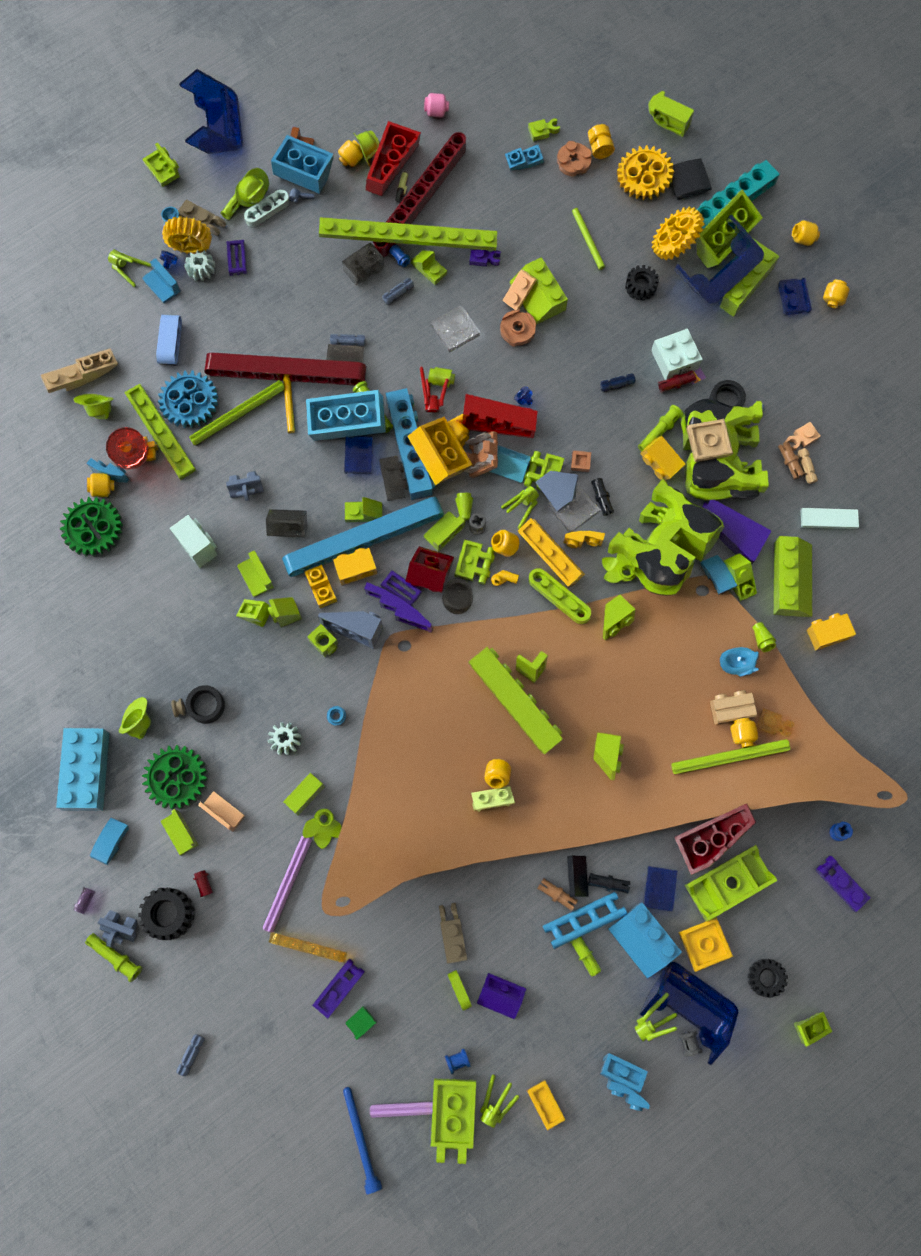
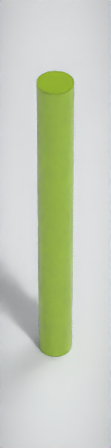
[572,208,605,270]

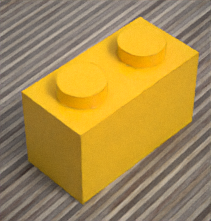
[640,436,685,480]
[333,548,377,586]
[807,613,856,651]

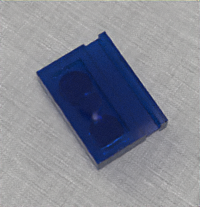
[778,278,812,316]
[344,437,373,474]
[643,866,678,912]

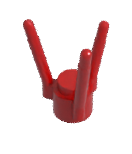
[420,367,449,413]

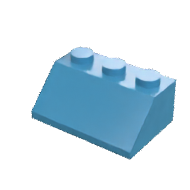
[271,135,334,194]
[608,903,682,978]

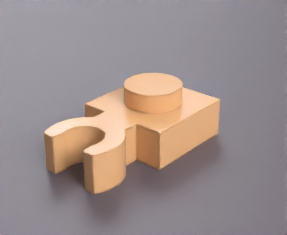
[785,422,821,451]

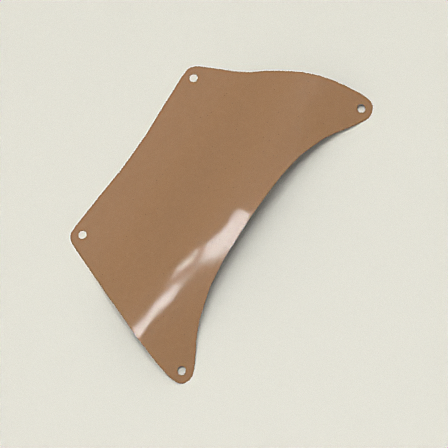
[322,575,908,916]

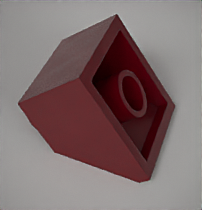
[405,546,454,593]

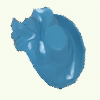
[720,647,759,677]

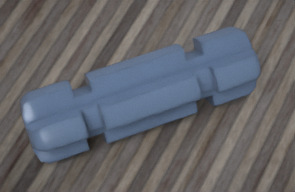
[382,278,414,304]
[330,334,365,346]
[176,1034,204,1077]

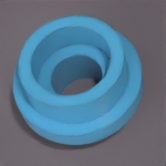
[327,706,346,726]

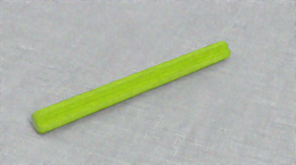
[189,380,285,445]
[671,739,790,774]

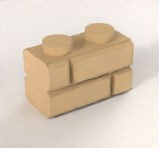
[710,690,757,724]

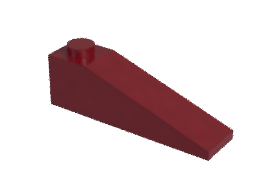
[674,803,756,875]

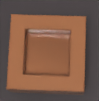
[571,451,591,472]

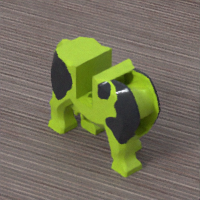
[681,399,769,500]
[608,479,724,596]

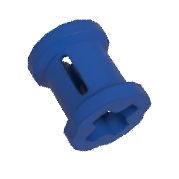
[829,822,853,841]
[445,1049,471,1075]

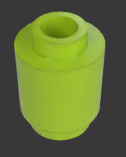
[428,367,455,388]

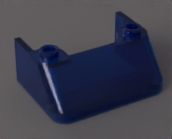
[179,69,243,154]
[674,214,764,304]
[640,962,739,1065]

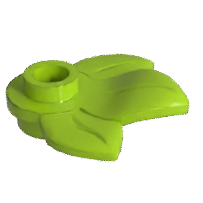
[602,553,636,583]
[303,809,342,849]

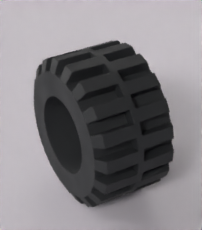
[138,887,195,940]

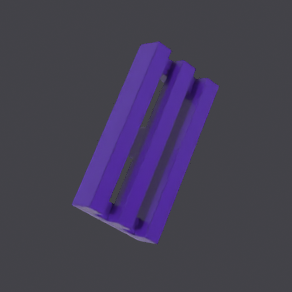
[226,240,247,276]
[380,570,422,606]

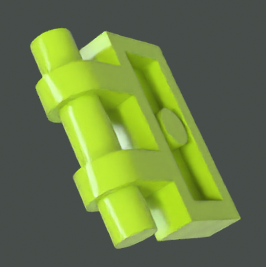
[524,451,564,490]
[454,540,495,585]

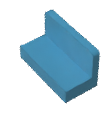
[142,258,181,303]
[600,1053,648,1093]

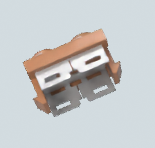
[464,431,498,478]

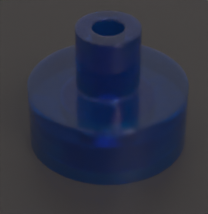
[159,250,179,269]
[514,386,533,405]

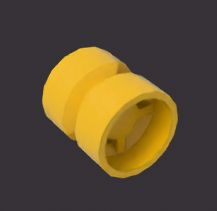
[587,124,615,159]

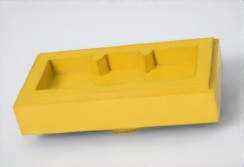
[527,1080,566,1130]

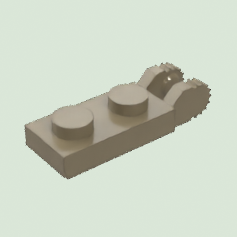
[178,199,227,236]
[439,903,467,964]

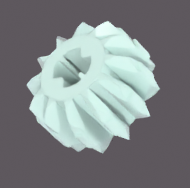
[185,250,216,281]
[268,722,302,756]

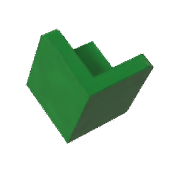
[346,1006,377,1040]

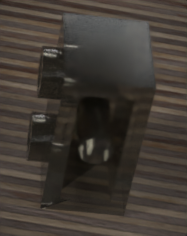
[342,242,384,286]
[379,456,408,501]
[266,509,307,537]

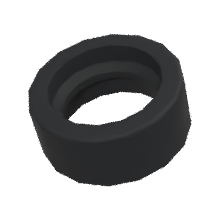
[709,380,746,407]
[186,685,225,724]

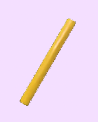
[283,374,295,433]

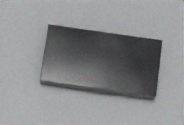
[567,855,589,897]

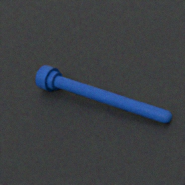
[343,1087,383,1194]

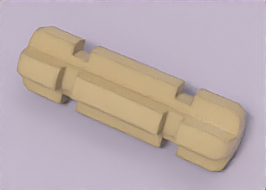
[797,448,818,484]

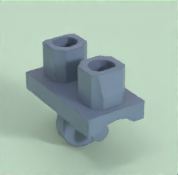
[226,471,264,501]
[98,910,138,947]

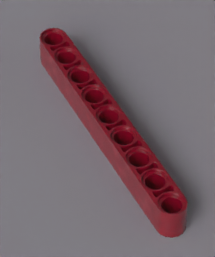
[373,132,466,258]
[204,353,367,386]

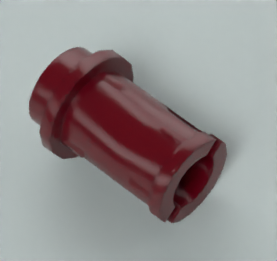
[193,870,213,897]

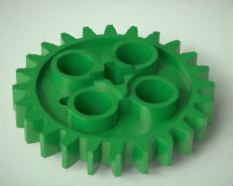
[60,497,123,557]
[142,745,208,810]

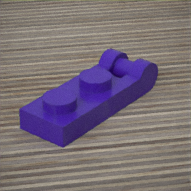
[815,855,870,912]
[312,958,365,1019]

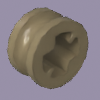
[171,698,186,717]

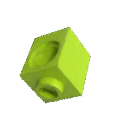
[307,624,338,657]

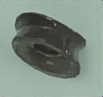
[442,578,473,614]

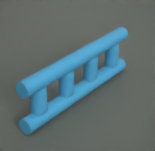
[542,892,627,949]

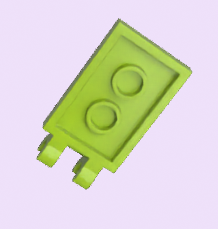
[431,1078,476,1164]

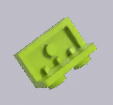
[142,142,180,187]

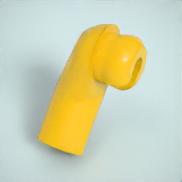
[491,570,519,586]

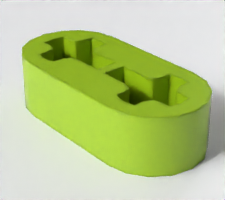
[447,970,472,1011]

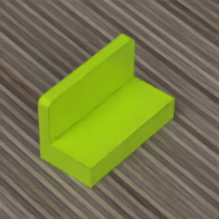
[423,511,465,552]
[237,550,274,597]
[516,651,548,683]
[283,773,325,816]
[160,809,198,856]

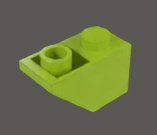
[723,553,757,601]
[603,595,636,640]
[268,597,302,627]
[593,732,624,780]

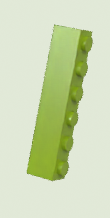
[468,647,563,754]

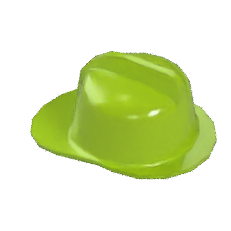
[353,131,380,168]
[235,168,269,207]
[73,394,114,419]
[119,697,151,740]

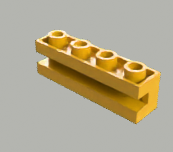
[518,518,585,587]

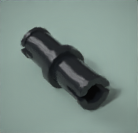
[591,478,614,516]
[588,873,631,894]

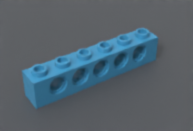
[386,388,435,500]

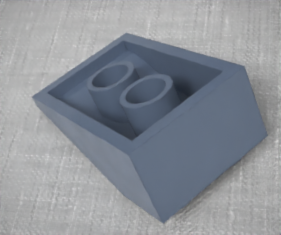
[318,611,383,649]

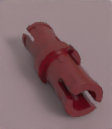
[658,370,696,393]

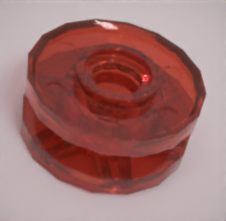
[106,427,149,469]

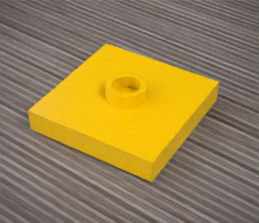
[678,917,733,972]

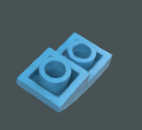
[505,144,544,170]
[86,458,129,483]
[700,555,737,594]
[90,818,129,865]
[607,1079,650,1111]

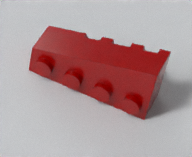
[365,121,421,196]
[462,394,538,438]

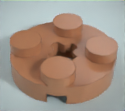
[557,141,592,177]
[500,310,536,347]

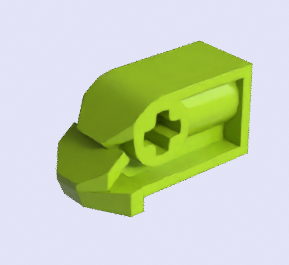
[648,91,694,137]

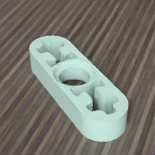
[244,190,289,227]

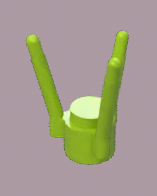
[108,249,152,287]
[501,486,539,529]
[635,993,677,1042]
[480,1074,519,1128]

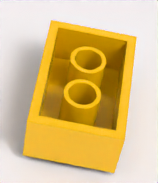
[407,416,472,485]

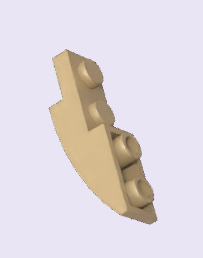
[41,349,118,393]

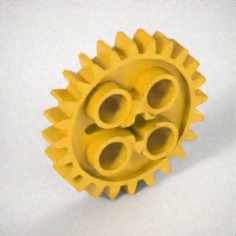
[617,145,674,200]
[651,206,705,260]

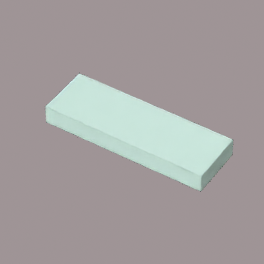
[800,508,859,529]

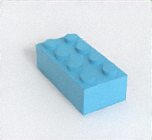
[306,390,386,441]
[56,728,110,811]

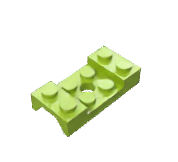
[684,845,778,921]

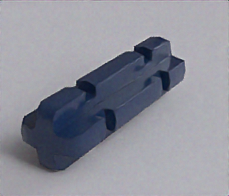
[600,373,636,391]

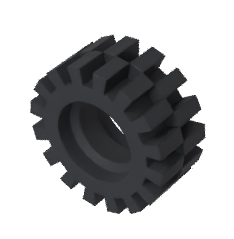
[625,265,659,301]
[747,959,788,998]

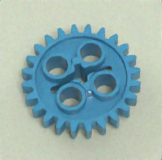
[158,371,219,428]

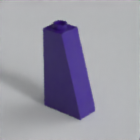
[702,500,771,565]

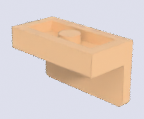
[198,791,245,832]

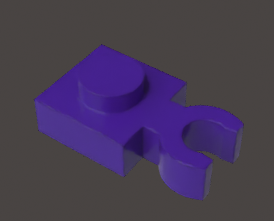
[469,249,501,267]

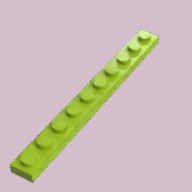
[319,217,497,251]

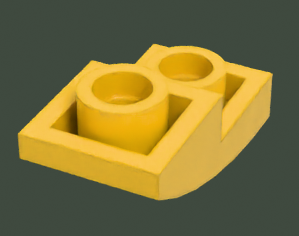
[563,531,605,548]
[304,565,337,608]

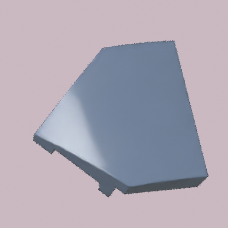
[536,471,579,512]

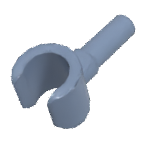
[289,188,314,203]

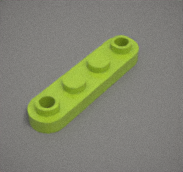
[529,568,591,624]

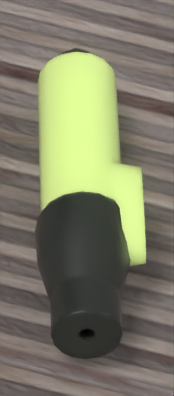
[395,171,408,202]

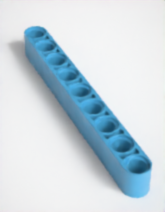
[282,497,444,577]

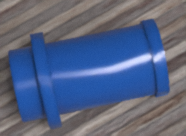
[389,245,411,267]

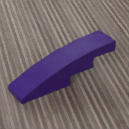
[364,582,433,633]

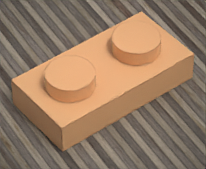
[502,270,537,310]

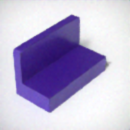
[477,973,526,1019]

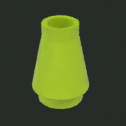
[455,492,473,521]
[752,622,776,652]

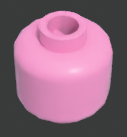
[424,93,449,118]

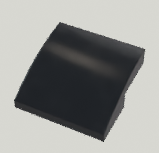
[672,158,712,200]

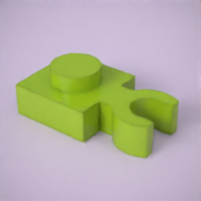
[528,118,560,142]

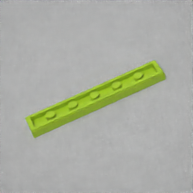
[124,384,196,480]

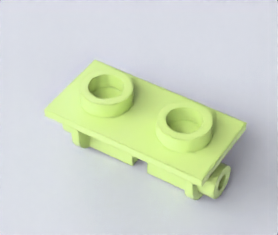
[471,786,515,812]

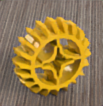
[162,216,212,254]

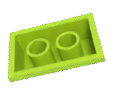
[509,257,568,325]

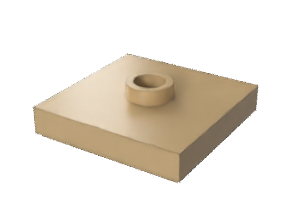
[686,419,733,462]

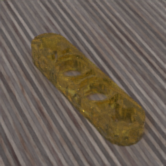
[268,932,347,963]

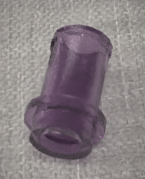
[73,887,95,914]

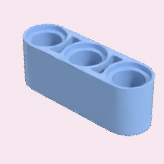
[156,315,182,365]

